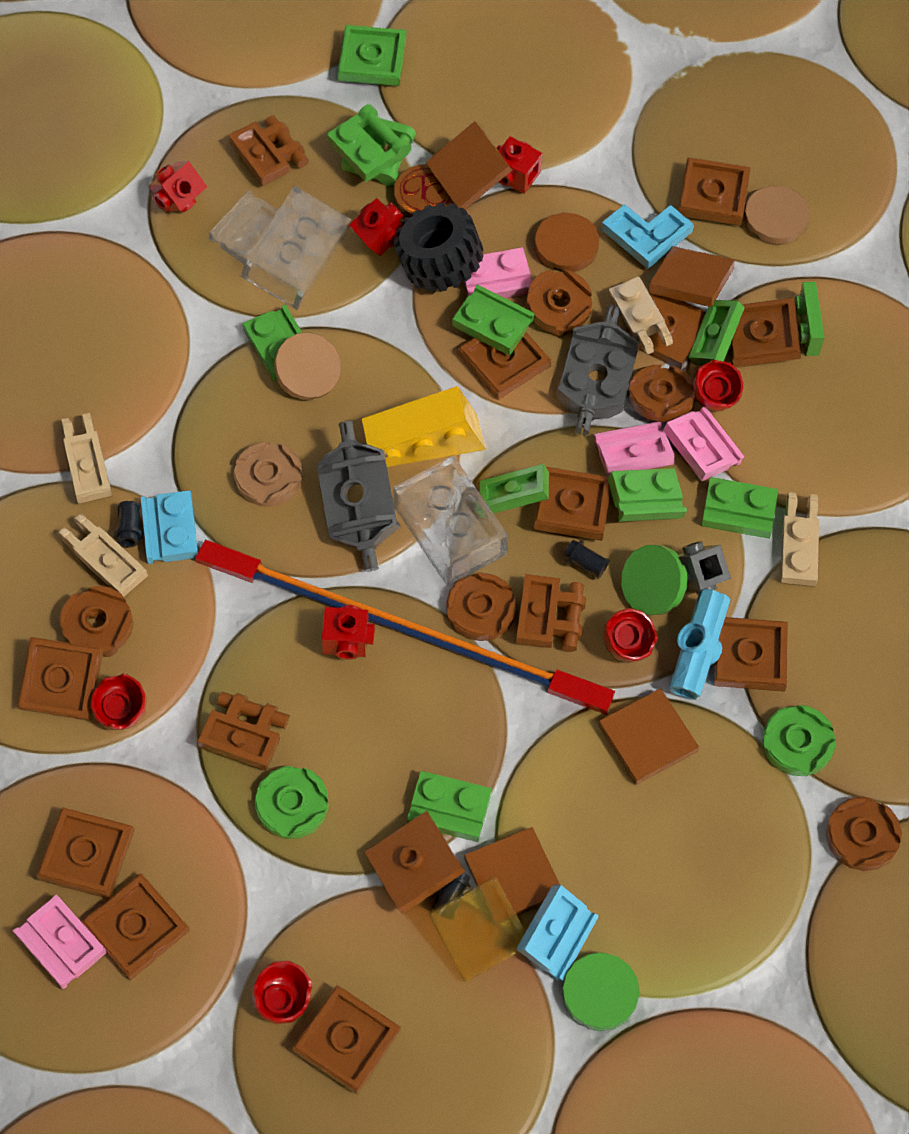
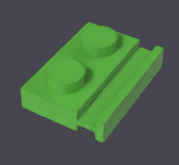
[452,284,534,356]
[242,304,302,381]
[607,468,687,522]
[701,477,778,539]
[407,771,492,842]

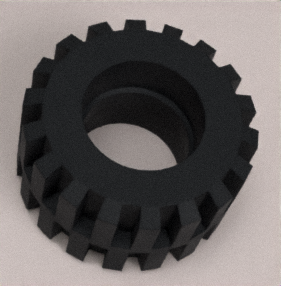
[394,203,484,292]

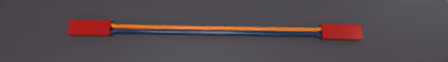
[196,539,615,715]

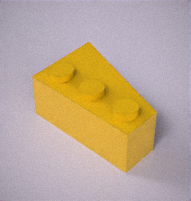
[362,386,486,467]

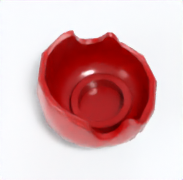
[692,360,744,411]
[603,608,658,663]
[90,673,147,730]
[252,960,312,1025]

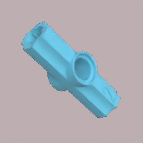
[669,589,731,700]

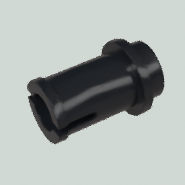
[114,501,142,548]
[563,539,610,579]
[430,873,471,919]

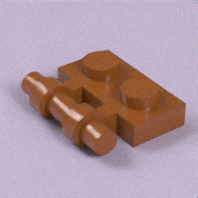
[229,115,309,186]
[516,574,586,652]
[197,691,290,771]

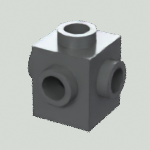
[678,541,731,595]

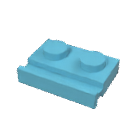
[141,490,198,564]
[516,885,599,981]

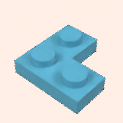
[601,204,694,269]

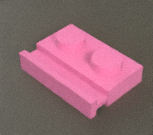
[463,247,532,298]
[663,407,744,481]
[595,422,674,477]
[13,895,107,990]

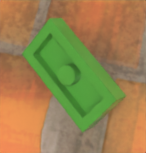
[794,282,824,356]
[688,300,745,365]
[479,464,549,516]

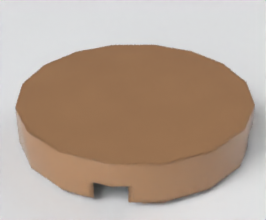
[744,185,810,245]
[273,333,341,400]
[234,442,302,507]

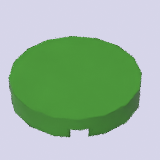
[621,545,687,615]
[762,705,836,776]
[255,766,329,839]
[562,953,640,1031]

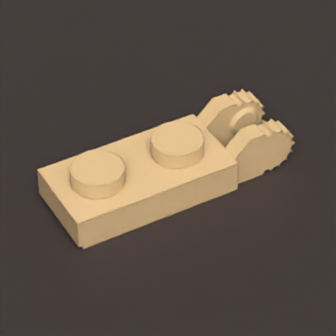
[609,276,673,355]
[61,413,112,504]
[780,492,819,586]
[57,514,148,597]

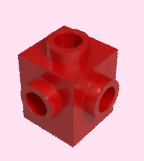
[496,136,543,194]
[148,161,207,213]
[349,198,404,256]
[321,605,375,660]

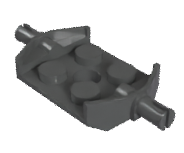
[557,305,639,436]
[317,421,400,572]

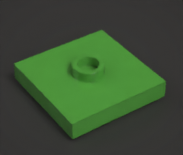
[338,25,407,86]

